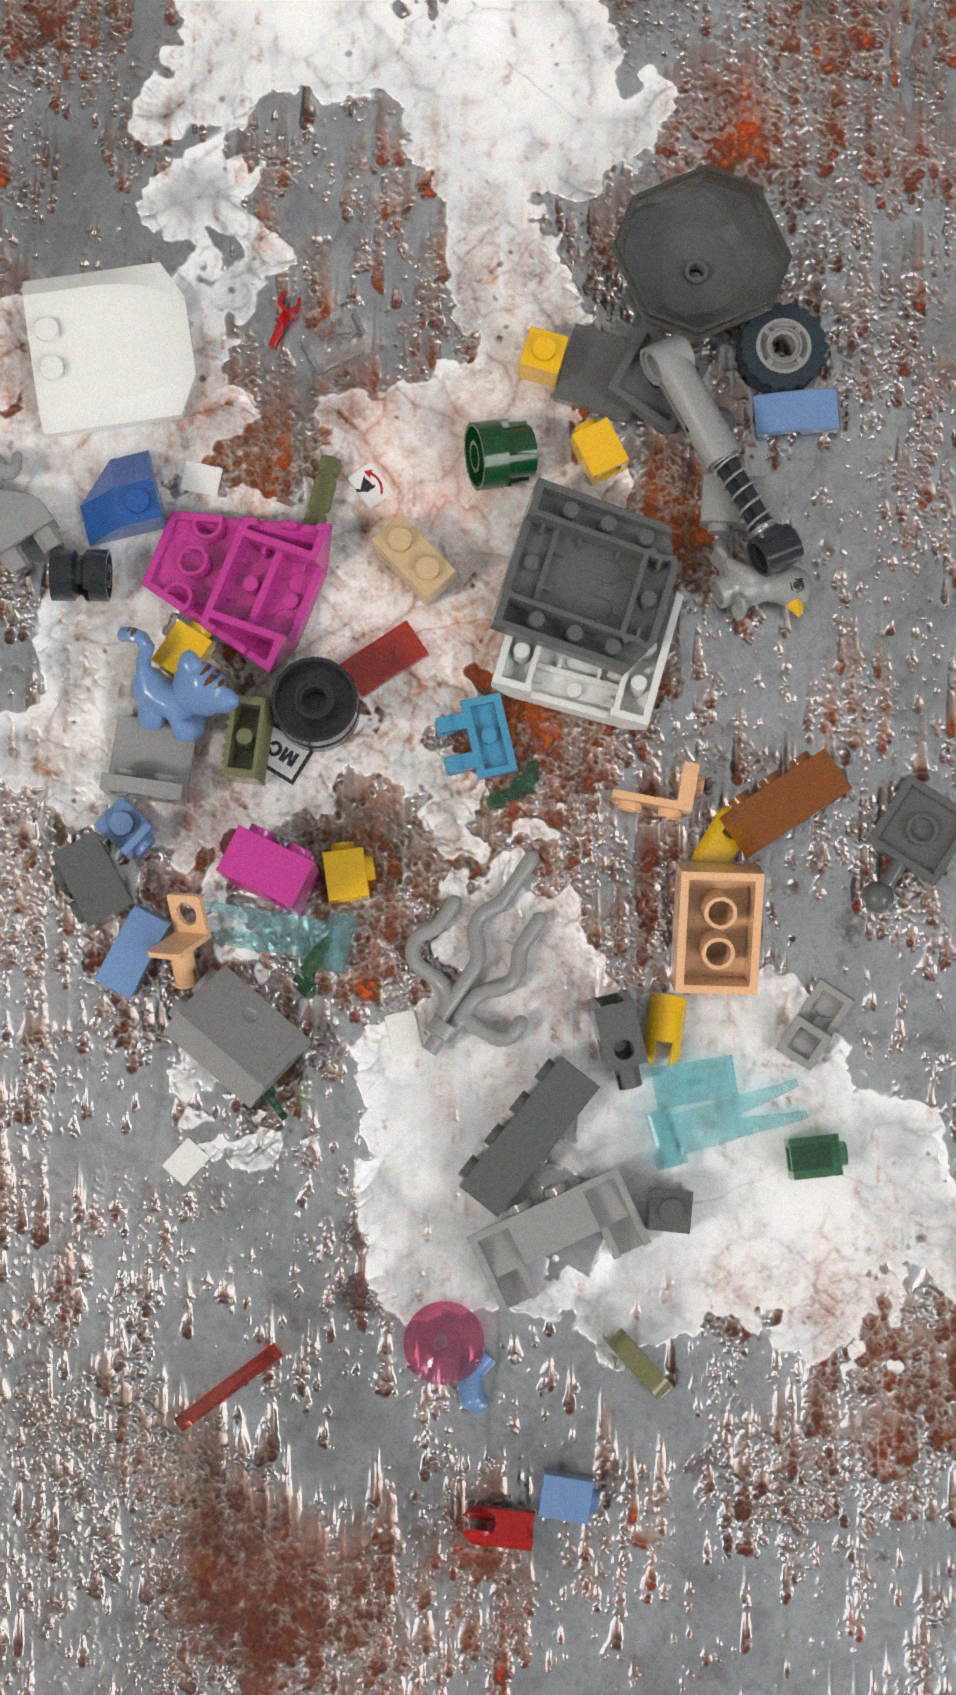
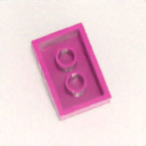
[216,823,321,917]

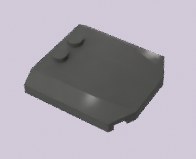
[490,477,679,676]

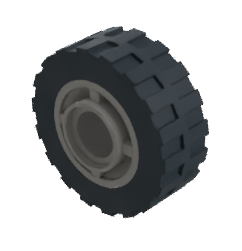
[736,303,827,394]

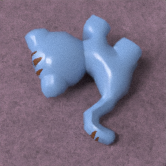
[117,627,240,742]

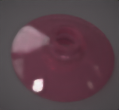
[403,1301,485,1385]

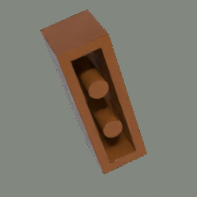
[719,748,852,859]

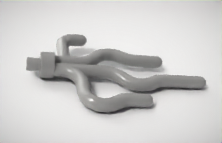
[405,850,547,1056]

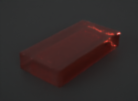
[340,620,429,699]

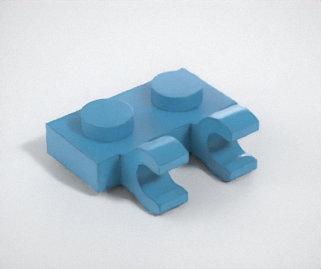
[434,692,518,781]

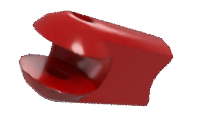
[461,1505,535,1551]

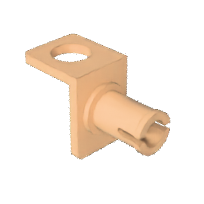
[147,892,211,989]

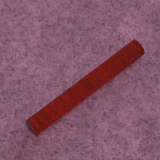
[174,1343,284,1432]

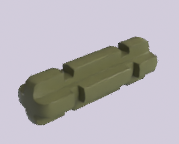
[303,455,342,525]

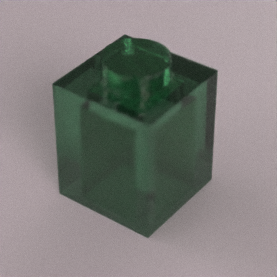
[784,1133,848,1180]

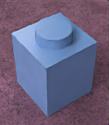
[536,1468,600,1525]

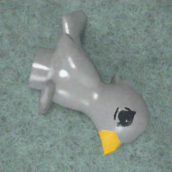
[710,537,813,622]

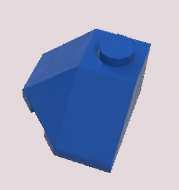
[80,450,167,547]

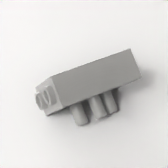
[164,965,311,1108]

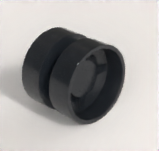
[271,657,360,752]

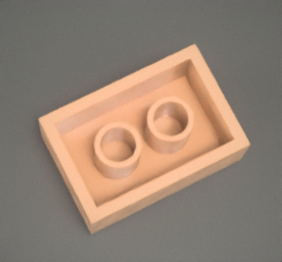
[670,861,765,995]

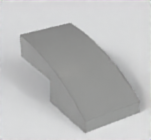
[776,977,855,1071]

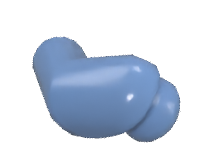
[457,1348,496,1413]

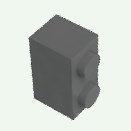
[50,831,136,929]

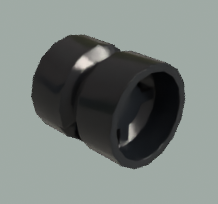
[49,549,113,602]

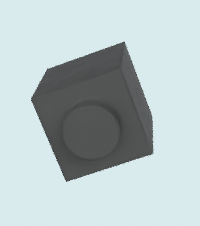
[645,1186,694,1234]

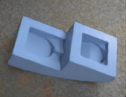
[753,388,841,438]
[94,903,172,999]

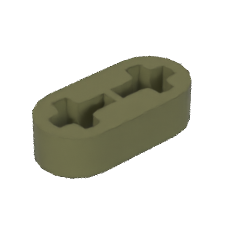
[606,1328,674,1401]

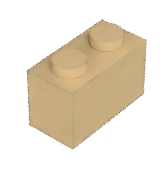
[371,513,456,607]

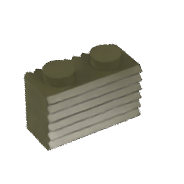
[219,694,274,786]

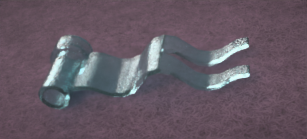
[204,901,360,974]
[645,1079,809,1171]

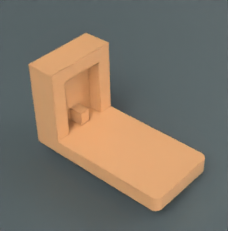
[610,761,705,821]

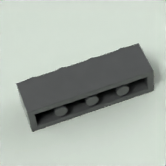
[458,1056,600,1217]

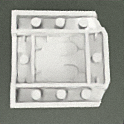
[22,262,198,439]
[491,591,683,730]

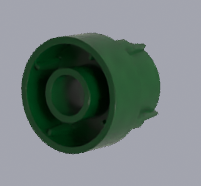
[464,419,538,491]

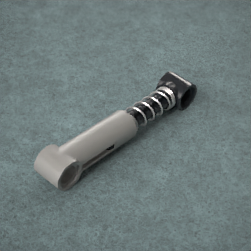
[639,333,804,577]

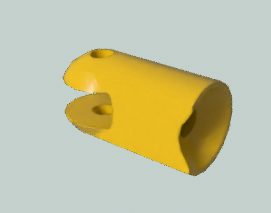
[689,805,740,863]
[644,994,687,1068]

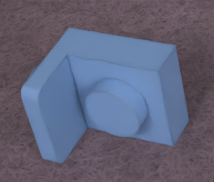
[93,796,158,860]

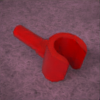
[268,291,301,350]

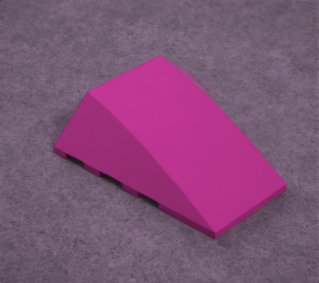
[141,511,333,674]

